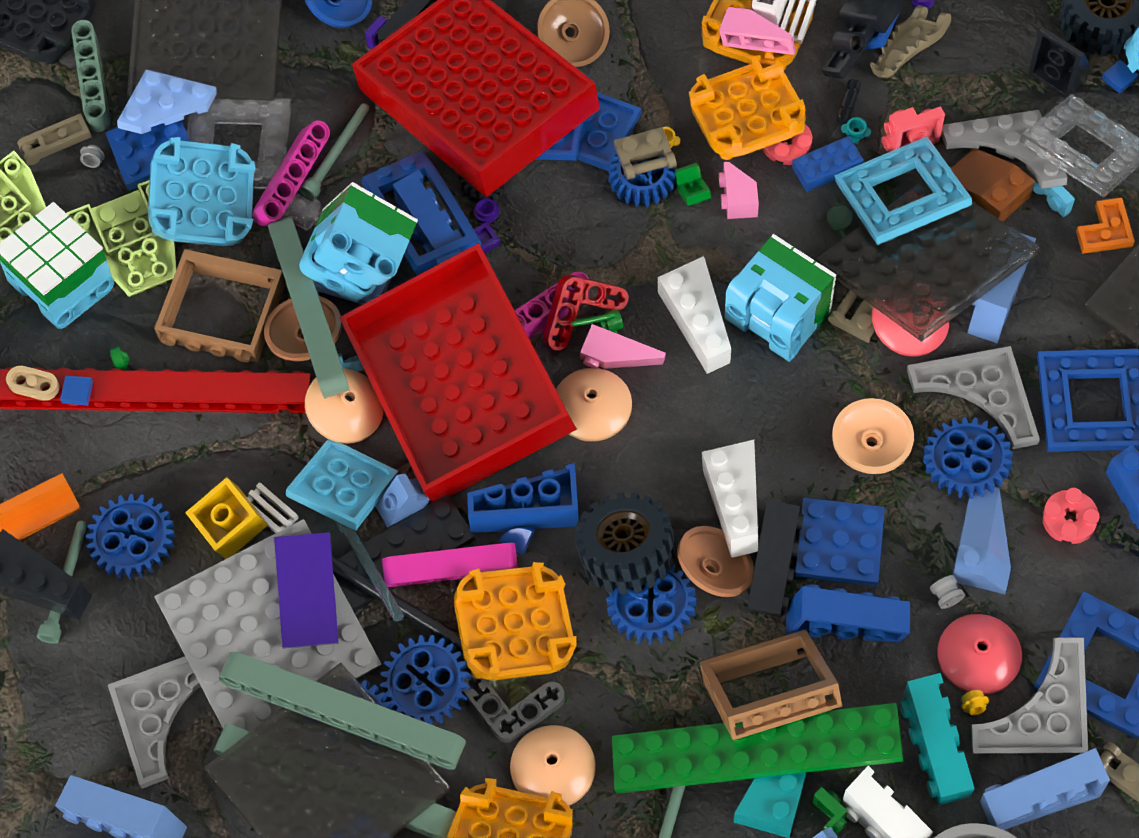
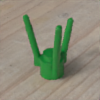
[556,309,623,334]

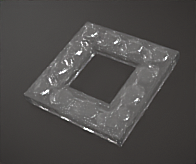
[1019,94,1139,197]
[187,97,291,189]

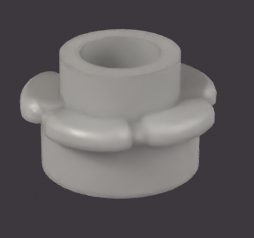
[80,145,105,168]

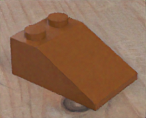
[951,148,1035,227]

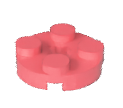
[762,124,813,165]
[1043,488,1100,544]

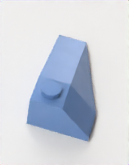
[952,487,1011,594]

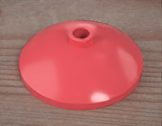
[872,281,949,357]
[937,614,1022,695]

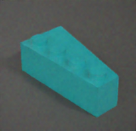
[900,673,975,806]
[734,772,807,838]

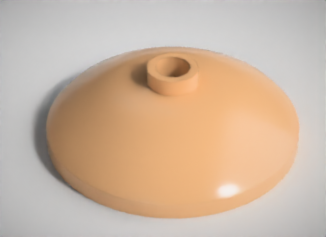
[305,368,384,444]
[556,368,632,441]
[832,398,914,474]
[510,725,595,806]

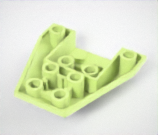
[0,151,46,242]
[66,180,176,297]

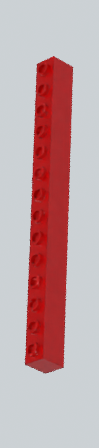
[0,367,312,414]

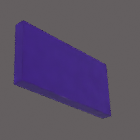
[274,532,339,649]

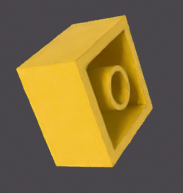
[185,477,269,559]

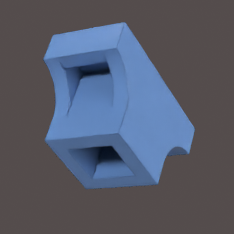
[376,473,430,528]

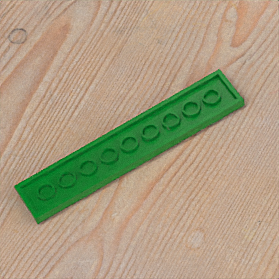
[612,703,904,793]

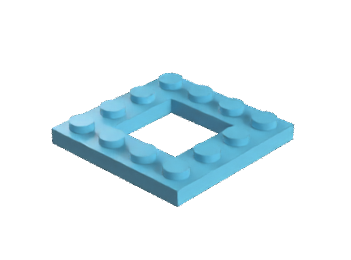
[834,136,972,245]

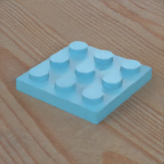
[286,439,398,531]

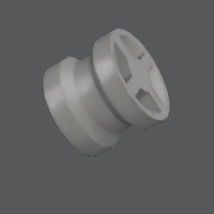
[930,575,965,609]

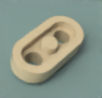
[6,366,60,401]

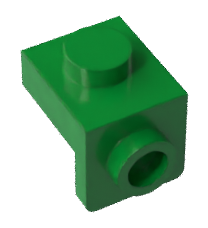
[674,163,711,206]
[813,787,848,835]

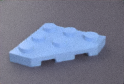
[117,69,217,134]

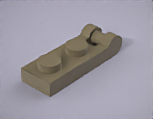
[17,113,91,165]
[1100,742,1139,802]

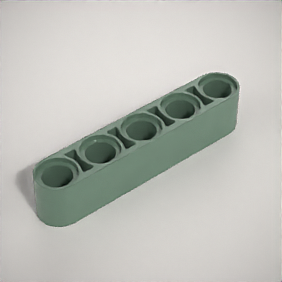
[71,20,111,132]

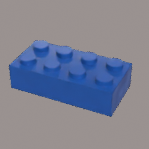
[792,136,864,192]

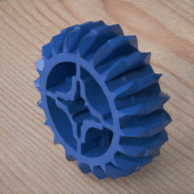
[608,155,676,208]

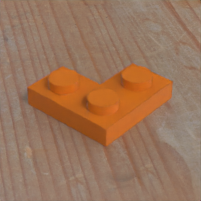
[1076,198,1135,254]

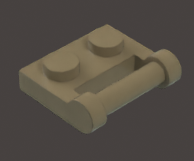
[614,127,677,180]
[828,277,881,343]

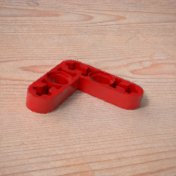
[543,275,629,350]

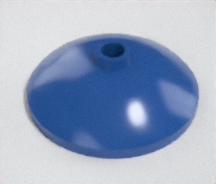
[305,0,372,28]

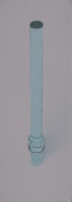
[335,521,404,622]

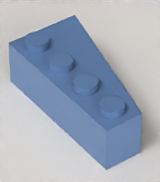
[967,228,1036,343]
[980,748,1110,830]
[55,775,187,838]

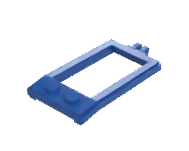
[361,151,482,275]

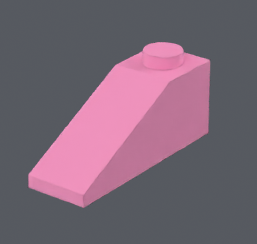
[719,7,796,55]
[580,324,666,369]

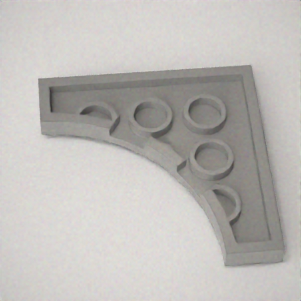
[941,110,1068,189]
[907,346,1040,449]
[971,638,1088,753]
[108,656,201,788]

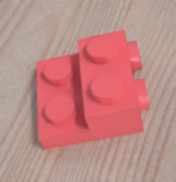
[882,106,945,152]

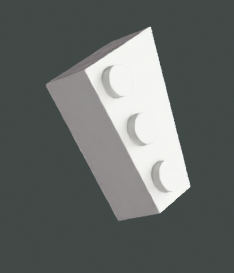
[842,766,933,838]

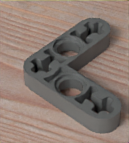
[462,672,565,743]

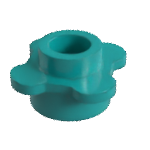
[841,117,871,144]

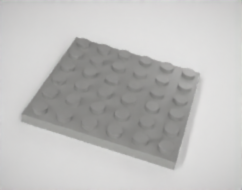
[154,519,382,733]

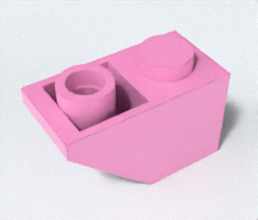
[719,162,759,219]

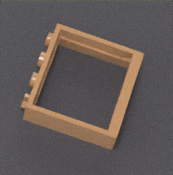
[154,249,286,363]
[700,630,842,740]

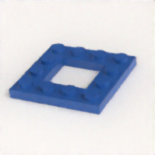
[1037,349,1139,452]
[1034,591,1139,740]

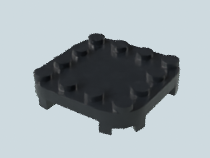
[0,0,96,65]

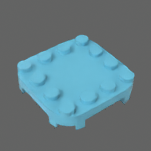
[148,137,256,246]

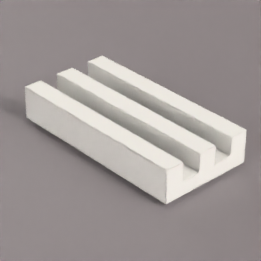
[780,0,817,44]
[247,482,299,533]

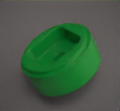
[109,346,129,371]

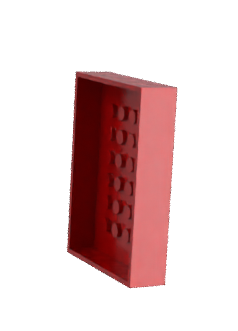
[352,0,600,197]
[339,243,577,503]

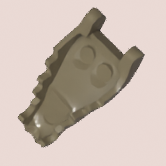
[870,5,951,78]

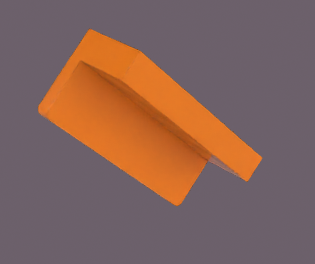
[0,473,81,540]

